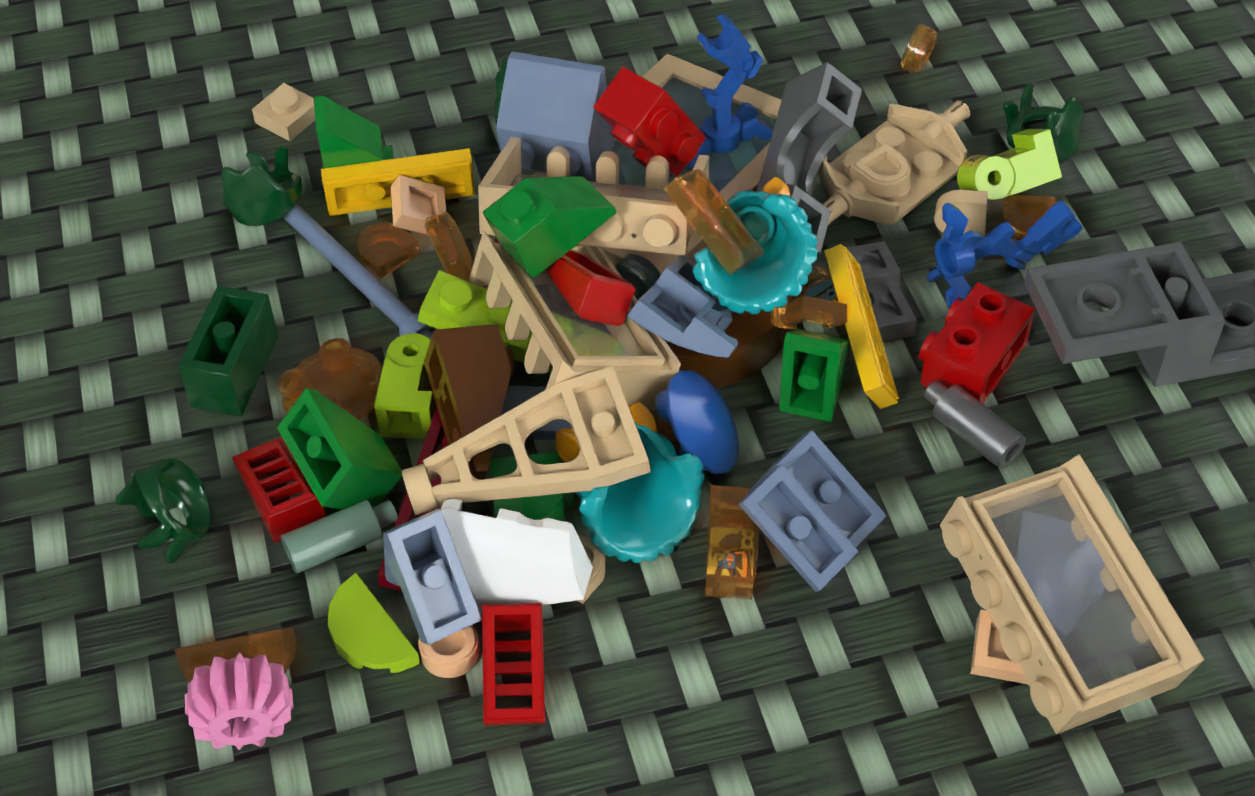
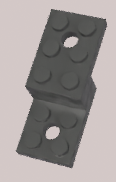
[1024,242,1255,387]

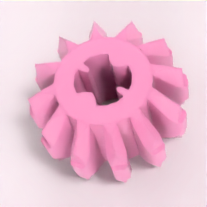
[185,652,293,751]

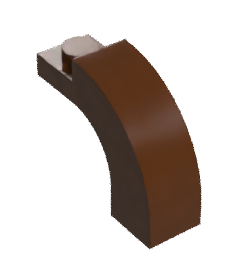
[664,295,794,388]

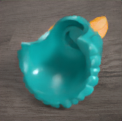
[693,177,818,315]
[555,402,704,563]

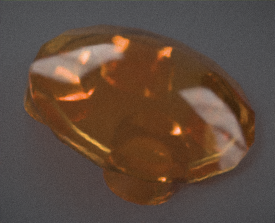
[277,338,383,420]

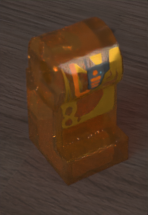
[705,485,760,600]

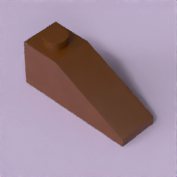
[424,324,515,480]

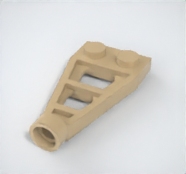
[401,365,651,515]

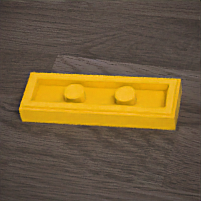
[321,148,476,216]
[824,244,899,409]

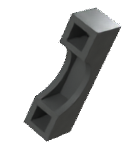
[757,62,862,255]

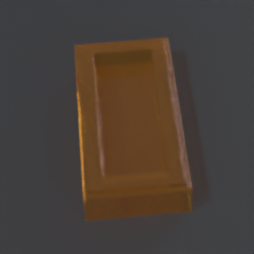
[664,169,764,275]

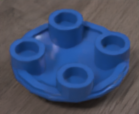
[655,371,740,474]

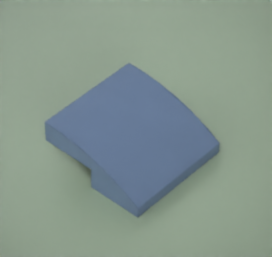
[738,430,887,592]

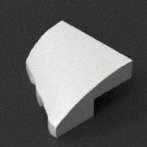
[441,499,593,614]

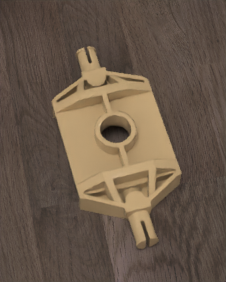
[819,101,970,226]

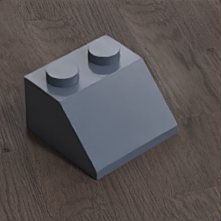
[496,52,615,182]

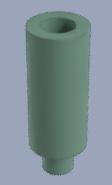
[280,500,398,574]

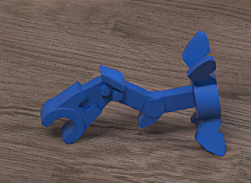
[687,14,773,168]
[926,201,1083,308]

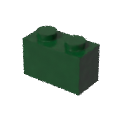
[178,286,278,417]

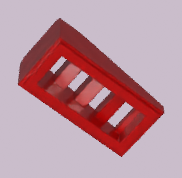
[546,250,636,326]
[232,436,326,543]
[482,603,545,726]

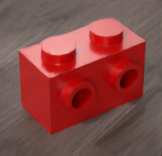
[593,67,706,177]
[919,282,1035,404]

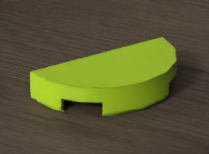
[328,573,420,673]

